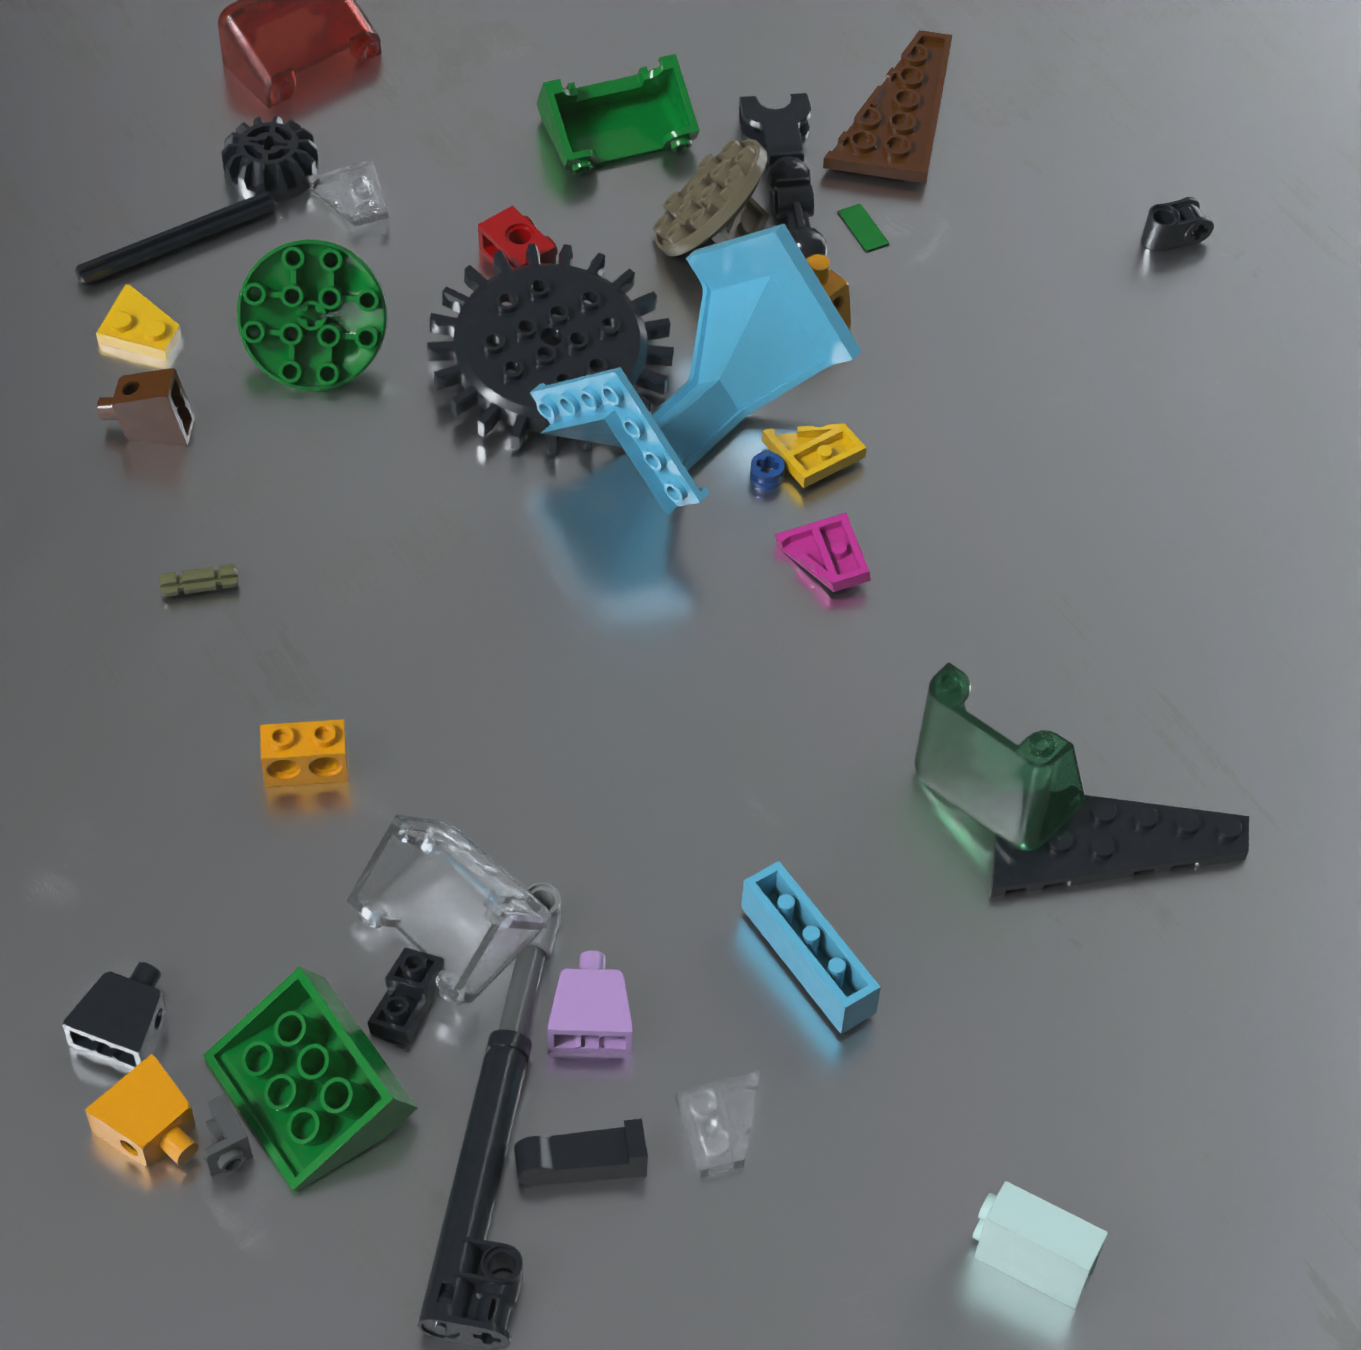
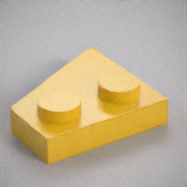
[762,423,867,488]

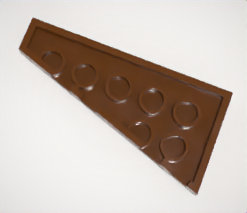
[823,30,952,183]

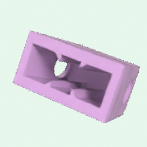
[548,950,633,1054]

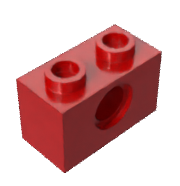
[478,205,558,268]

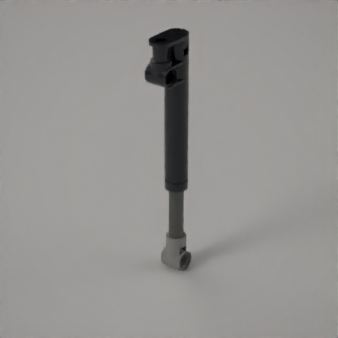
[417,882,561,1349]

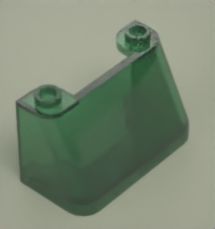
[914,662,1086,851]

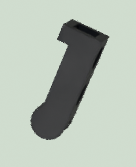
[514,1118,648,1186]

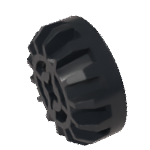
[221,116,319,202]

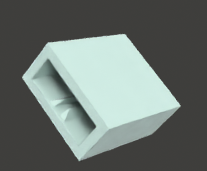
[972,1181,1108,1309]

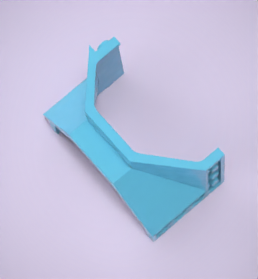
[530,224,862,516]

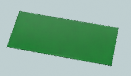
[837,203,890,251]

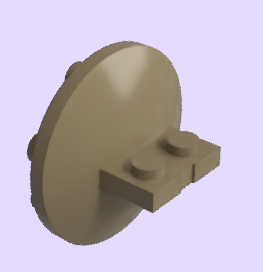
[653,138,769,256]

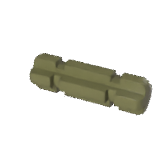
[159,564,239,597]

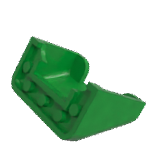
[537,54,700,174]

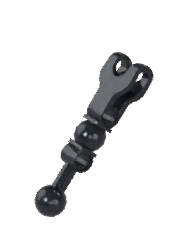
[739,93,828,259]

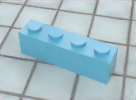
[741,861,881,1034]

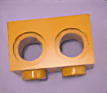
[260,719,349,787]

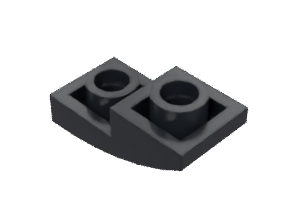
[367,948,445,1044]

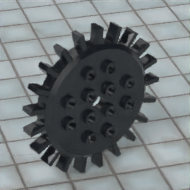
[427,243,674,455]

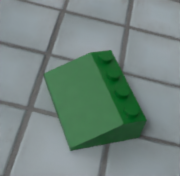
[203,966,418,1192]

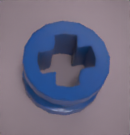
[750,451,785,490]

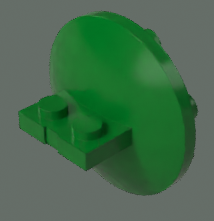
[237,239,388,391]

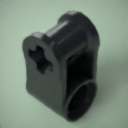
[1141,197,1214,252]

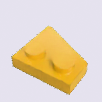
[96,284,181,361]

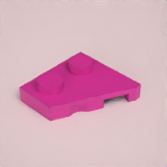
[775,513,871,592]

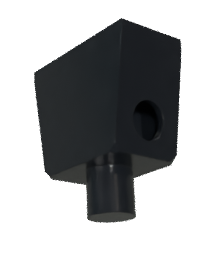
[62,962,167,1070]

